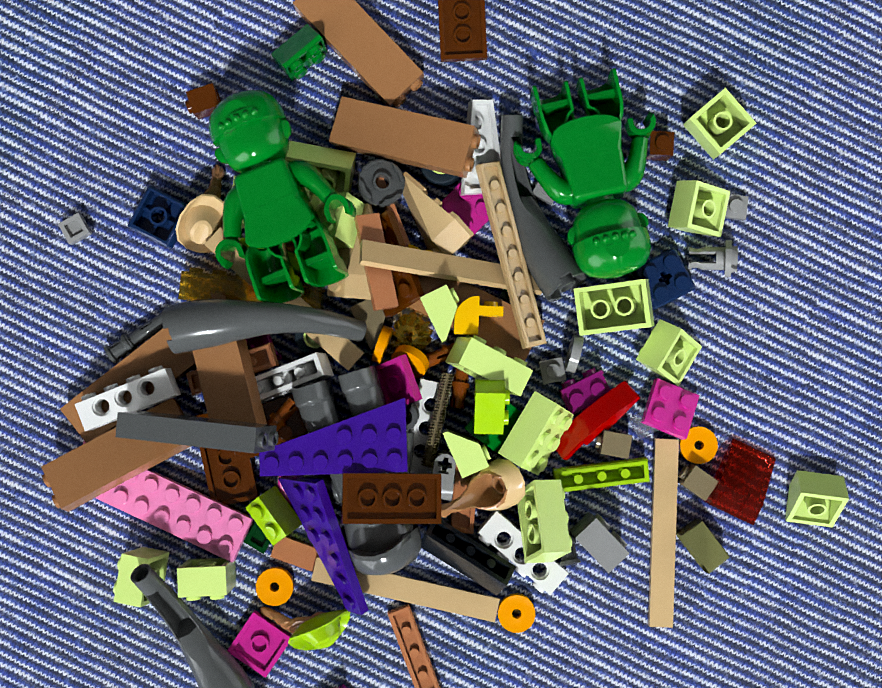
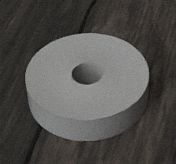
[564,334,584,373]

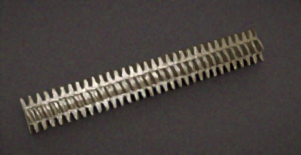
[421,372,454,468]

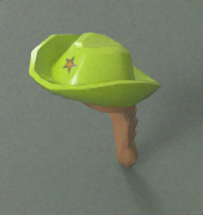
[260,606,350,651]

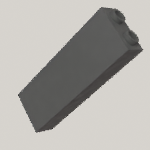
[115,411,278,453]

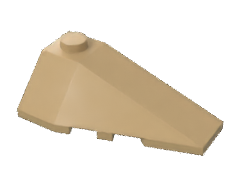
[403,171,474,255]
[327,204,373,300]

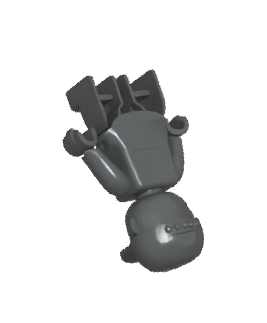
[280,366,422,575]

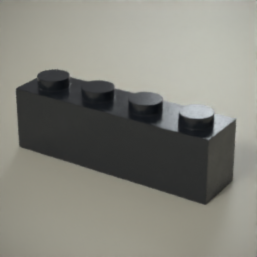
[421,519,516,595]

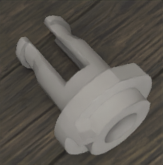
[689,240,738,277]

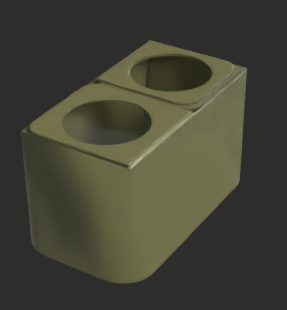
[676,518,730,574]

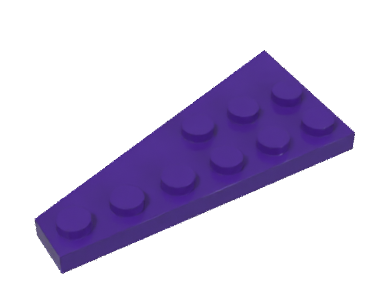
[259,398,408,476]
[278,475,369,615]

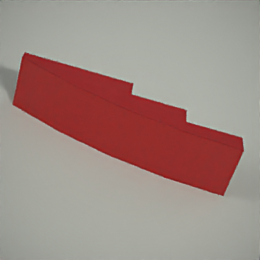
[556,380,641,460]

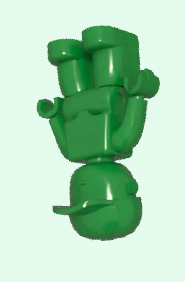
[513,68,656,279]
[208,90,356,303]

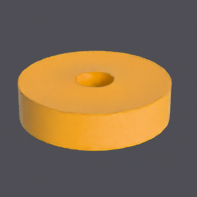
[371,325,393,364]
[391,345,429,378]
[679,426,718,464]
[256,567,294,606]
[497,593,535,633]

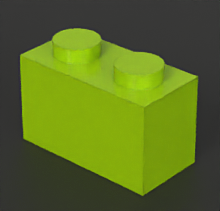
[474,380,510,434]
[245,485,302,546]

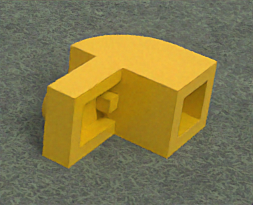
[454,296,504,335]

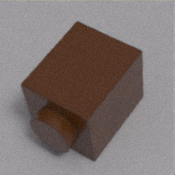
[185,83,221,119]
[647,131,674,161]

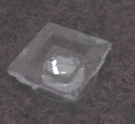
[628,410,658,440]

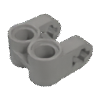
[431,450,456,501]

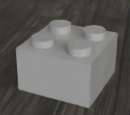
[570,512,630,573]

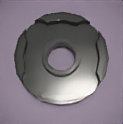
[357,159,405,207]

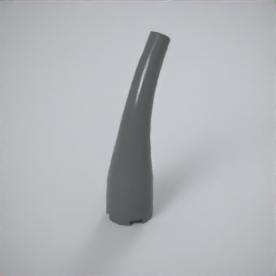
[500,115,587,302]
[162,299,367,354]
[130,564,256,688]

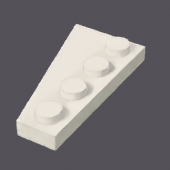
[460,100,501,196]

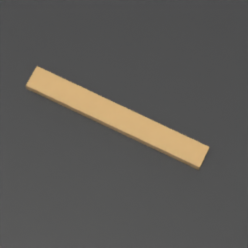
[475,161,547,349]
[204,227,364,371]
[360,239,542,295]
[648,438,679,628]
[311,557,500,622]

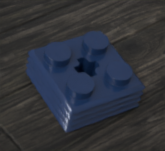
[128,185,187,249]
[632,248,696,310]

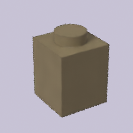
[594,430,632,459]
[678,463,719,501]

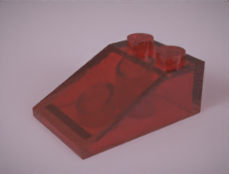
[703,438,776,525]

